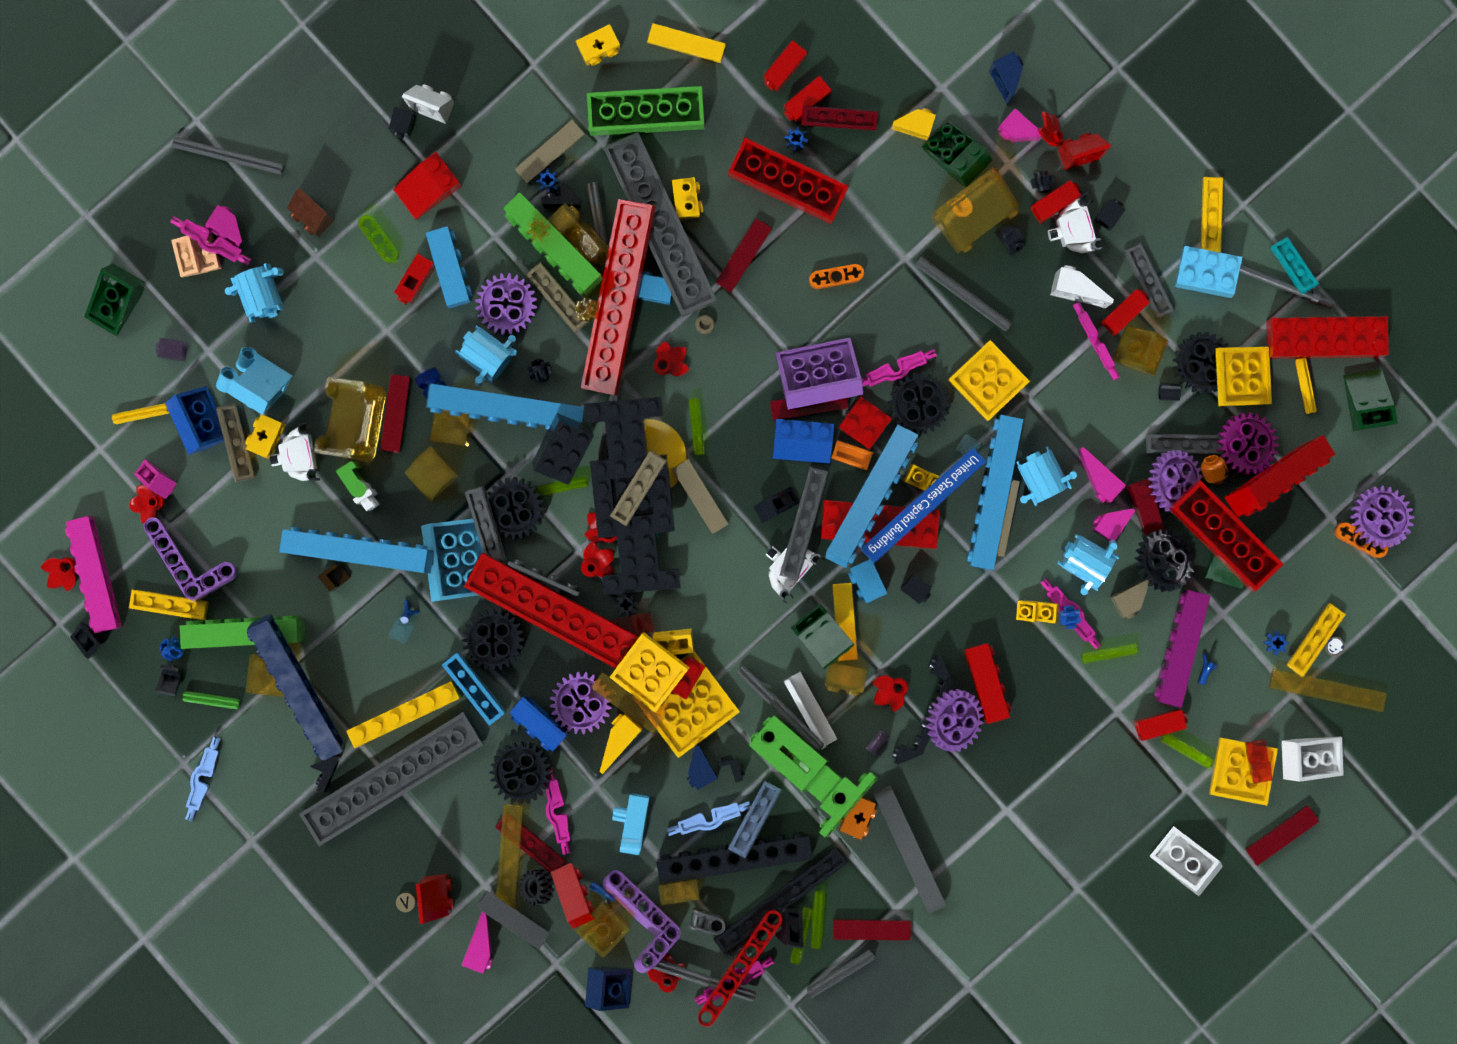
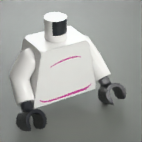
[1048,193,1106,254]
[270,422,320,481]
[766,546,824,604]

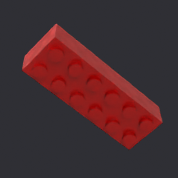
[728,138,849,225]
[1266,316,1389,359]
[1225,435,1335,517]
[1169,480,1284,592]
[820,500,940,549]

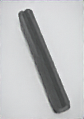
[807,950,875,998]

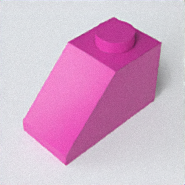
[997,109,1041,142]
[205,205,242,248]
[134,459,177,499]
[1092,509,1135,542]

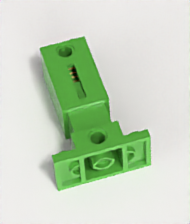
[749,716,878,837]

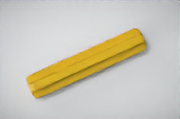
[1295,358,1317,414]
[112,403,169,424]

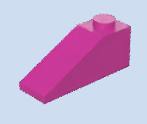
[1078,447,1126,503]
[461,912,493,974]

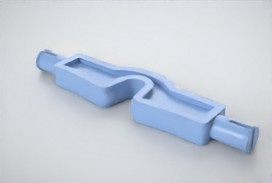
[185,736,221,821]
[667,801,751,836]

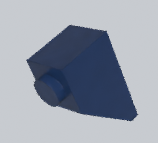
[687,744,718,790]

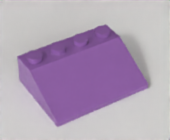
[776,338,863,410]

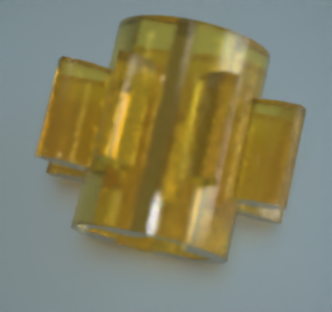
[526,217,550,242]
[574,297,599,322]

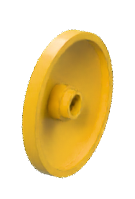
[644,419,687,488]

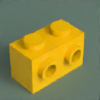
[672,177,703,221]

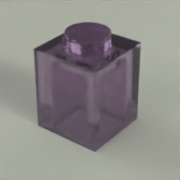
[155,338,187,362]

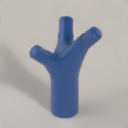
[401,599,419,623]
[1198,653,1217,685]
[589,882,615,905]

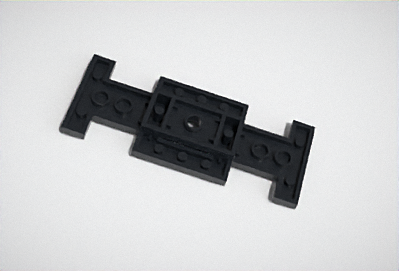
[584,396,681,595]

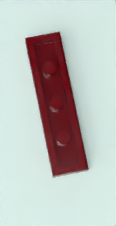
[801,106,878,131]
[715,218,772,293]
[381,374,411,453]
[770,398,848,421]
[1244,805,1320,866]
[495,812,566,874]
[833,919,911,940]

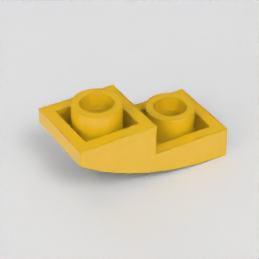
[903,464,940,491]
[1016,600,1059,624]

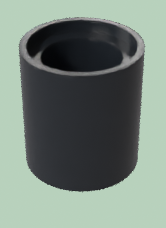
[1158,383,1181,401]

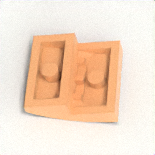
[171,233,222,277]

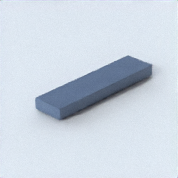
[728,781,782,858]

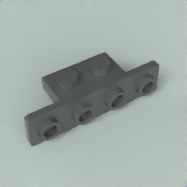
[507,559,580,596]

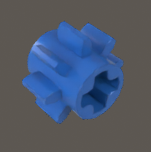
[784,127,808,152]
[536,169,561,194]
[1059,605,1081,629]
[1263,631,1289,655]
[159,636,184,662]

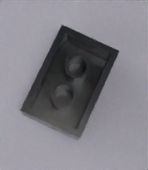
[532,413,594,485]

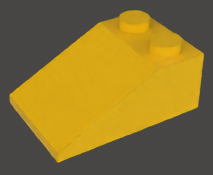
[600,713,643,774]

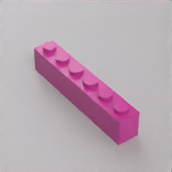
[65,516,122,634]

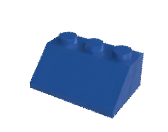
[165,386,224,455]
[773,419,834,464]
[510,695,569,751]

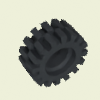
[519,869,554,906]

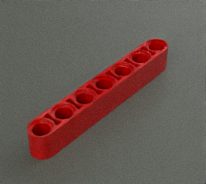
[698,910,782,1027]

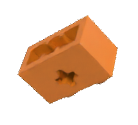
[839,797,877,839]

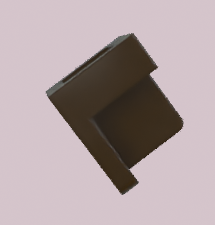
[318,562,350,592]

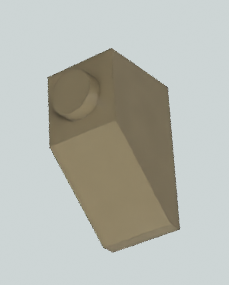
[1110,580,1149,619]

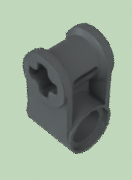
[688,908,726,935]

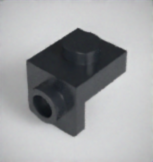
[994,221,1026,256]
[156,664,182,697]
[718,755,745,783]

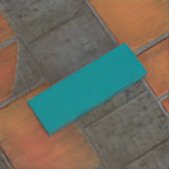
[1270,237,1319,295]

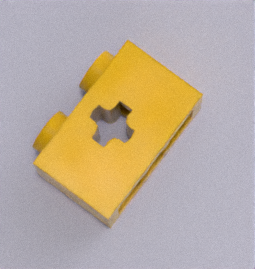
[576,24,621,66]
[245,414,286,459]
[653,628,694,655]

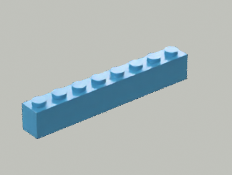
[426,384,584,430]
[967,415,1023,570]
[825,425,919,568]
[279,527,434,574]

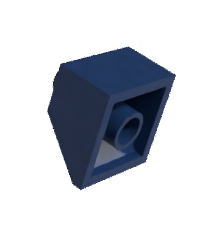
[989,51,1023,105]
[585,966,633,1011]

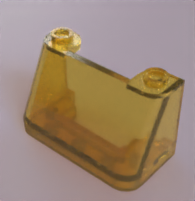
[931,167,1020,254]
[314,377,386,462]

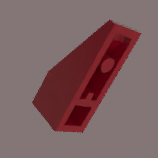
[1126,478,1164,536]

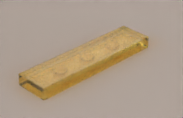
[591,672,664,733]

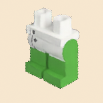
[336,461,380,511]

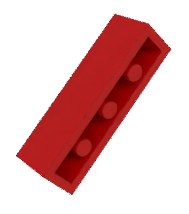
[964,643,1011,724]

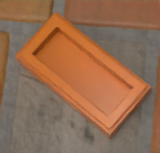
[831,440,873,471]

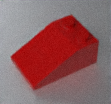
[1058,133,1111,171]
[393,152,462,220]
[416,874,454,924]

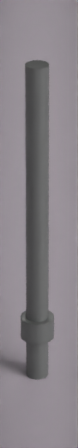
[1239,265,1335,308]

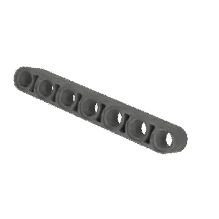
[873,785,946,914]

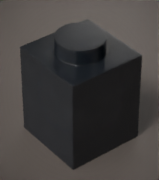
[388,107,416,139]
[1094,199,1126,231]
[900,575,931,604]

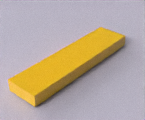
[647,23,726,63]
[1201,177,1223,253]
[832,583,858,661]
[129,589,209,620]
[1286,603,1346,677]

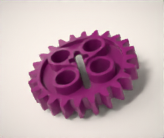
[1216,412,1279,475]

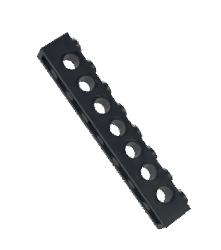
[656,832,813,885]

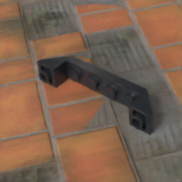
[891,655,952,765]

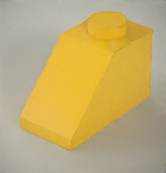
[891,108,936,140]

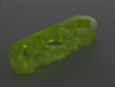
[358,215,399,264]

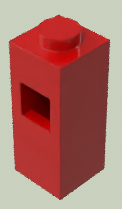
[763,40,807,92]
[784,76,832,123]
[1030,180,1081,224]
[394,253,435,305]
[1100,289,1150,336]
[1134,709,1188,741]

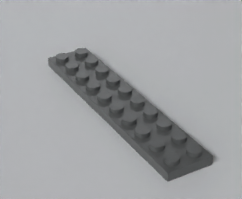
[603,132,717,318]
[299,712,484,847]

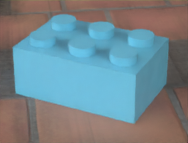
[1174,246,1242,298]

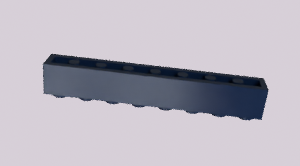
[247,614,345,761]

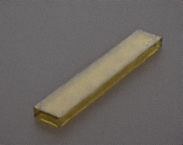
[1268,669,1387,712]
[496,804,523,909]

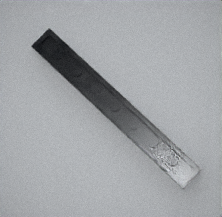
[713,846,848,955]

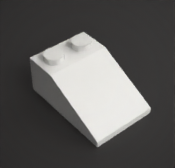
[402,84,454,124]
[1050,266,1114,308]
[1282,737,1343,782]
[1150,826,1223,896]

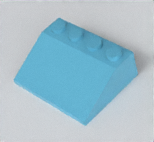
[421,519,483,602]

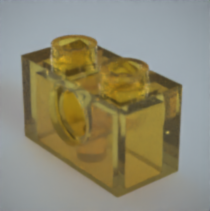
[549,203,582,240]
[565,222,609,264]
[658,879,700,905]

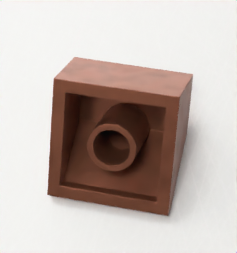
[287,188,334,237]

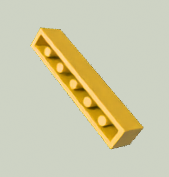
[346,680,462,748]

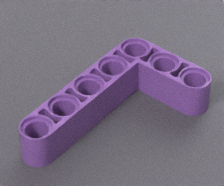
[144,518,238,602]
[602,870,681,973]

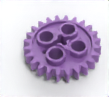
[475,273,538,336]
[1148,450,1204,513]
[1350,486,1414,548]
[550,672,612,734]
[926,689,984,752]

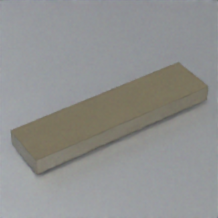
[515,120,585,185]
[526,262,590,333]
[216,404,255,482]
[610,450,667,526]
[672,459,728,534]
[997,480,1020,557]

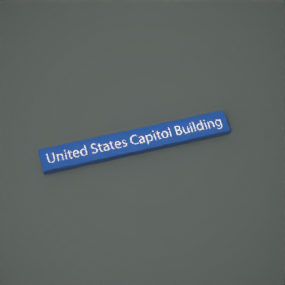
[861,448,986,563]

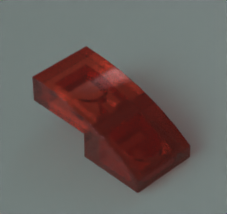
[612,612,654,635]
[1245,739,1273,784]

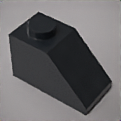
[753,486,800,523]

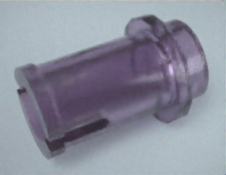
[866,730,889,756]

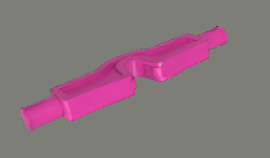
[170,216,252,266]
[1073,302,1120,381]
[862,349,937,387]
[1040,578,1101,650]
[545,768,571,855]
[695,956,774,1006]

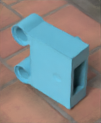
[216,347,293,415]
[612,793,650,855]

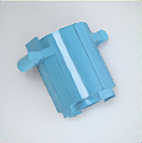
[225,263,284,322]
[455,325,517,387]
[1016,446,1078,506]
[1057,534,1119,595]

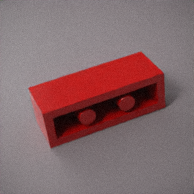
[551,863,595,929]

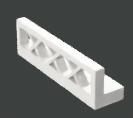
[784,672,837,750]

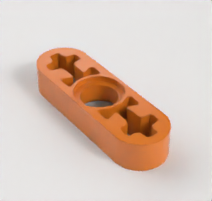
[809,264,864,289]
[1334,523,1388,558]

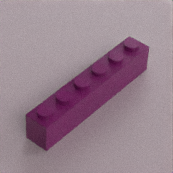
[1154,590,1211,708]

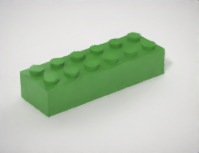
[587,86,704,136]
[503,192,602,296]
[180,615,305,649]

